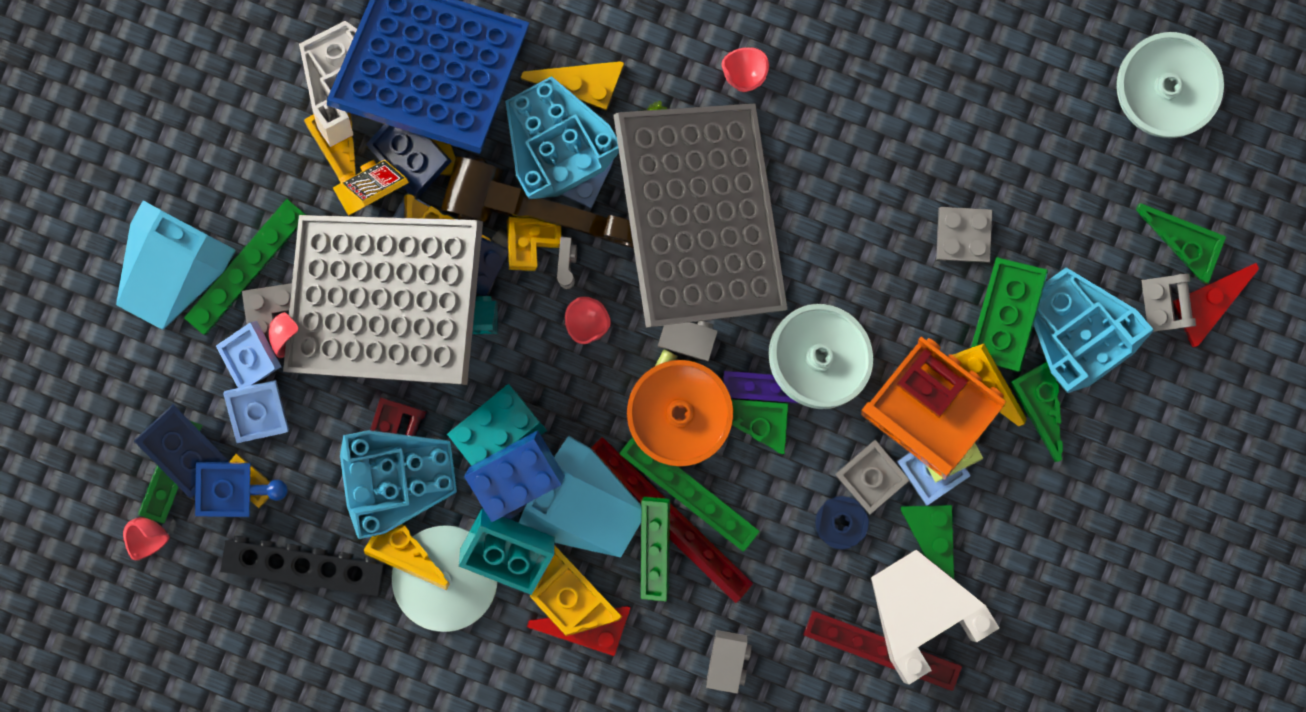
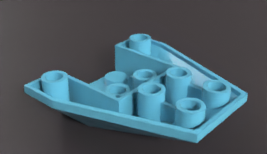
[505,76,619,199]
[116,201,236,330]
[340,430,457,539]
[519,436,641,557]

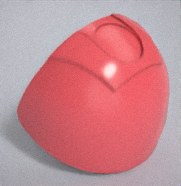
[722,48,769,92]
[565,297,611,344]
[269,312,298,358]
[123,517,170,560]

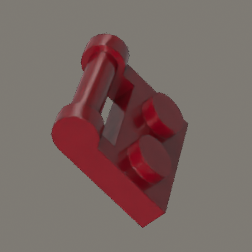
[897,348,969,418]
[370,397,426,436]

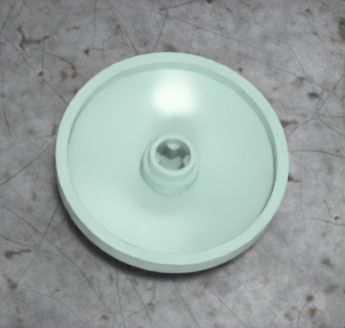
[1117,32,1224,138]
[769,304,873,409]
[392,525,498,632]

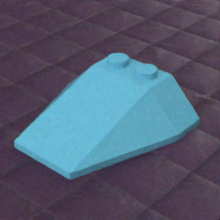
[1034,268,1153,393]

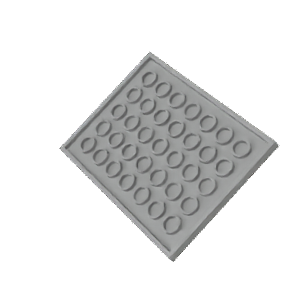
[613,104,788,328]
[283,215,483,385]

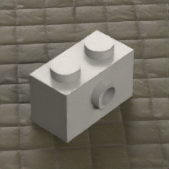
[658,321,717,362]
[706,630,752,694]

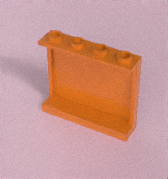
[861,337,1006,480]

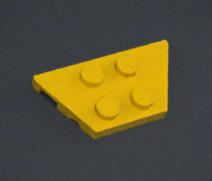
[530,545,622,636]

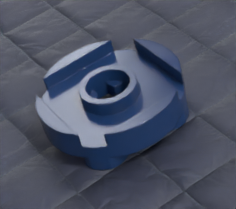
[815,496,869,549]

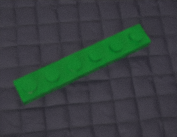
[184,199,306,336]
[619,437,760,552]

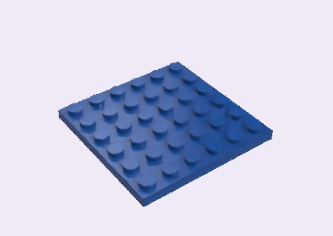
[327,0,529,154]

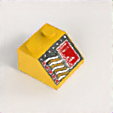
[333,160,409,216]

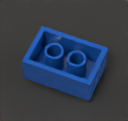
[464,430,565,522]

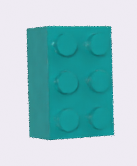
[447,384,547,466]
[458,508,555,595]

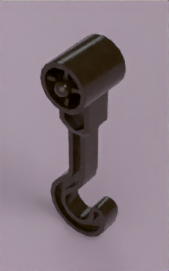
[441,157,634,249]

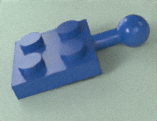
[195,462,288,517]

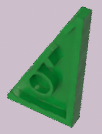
[1136,203,1226,284]
[1010,361,1063,462]
[731,399,789,454]
[900,505,954,580]

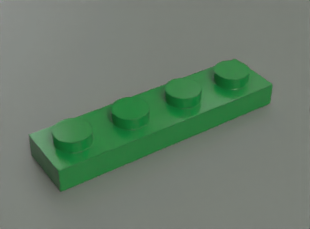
[138,420,202,524]
[641,497,670,602]

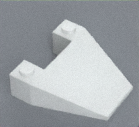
[299,21,357,147]
[871,550,999,684]

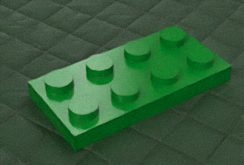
[971,257,1049,372]

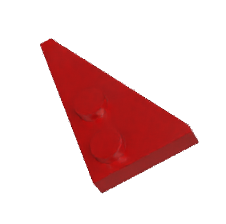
[1173,263,1259,347]
[527,606,631,656]

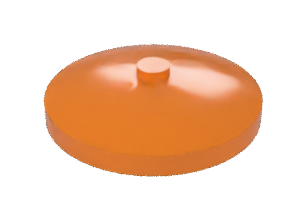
[627,360,733,466]

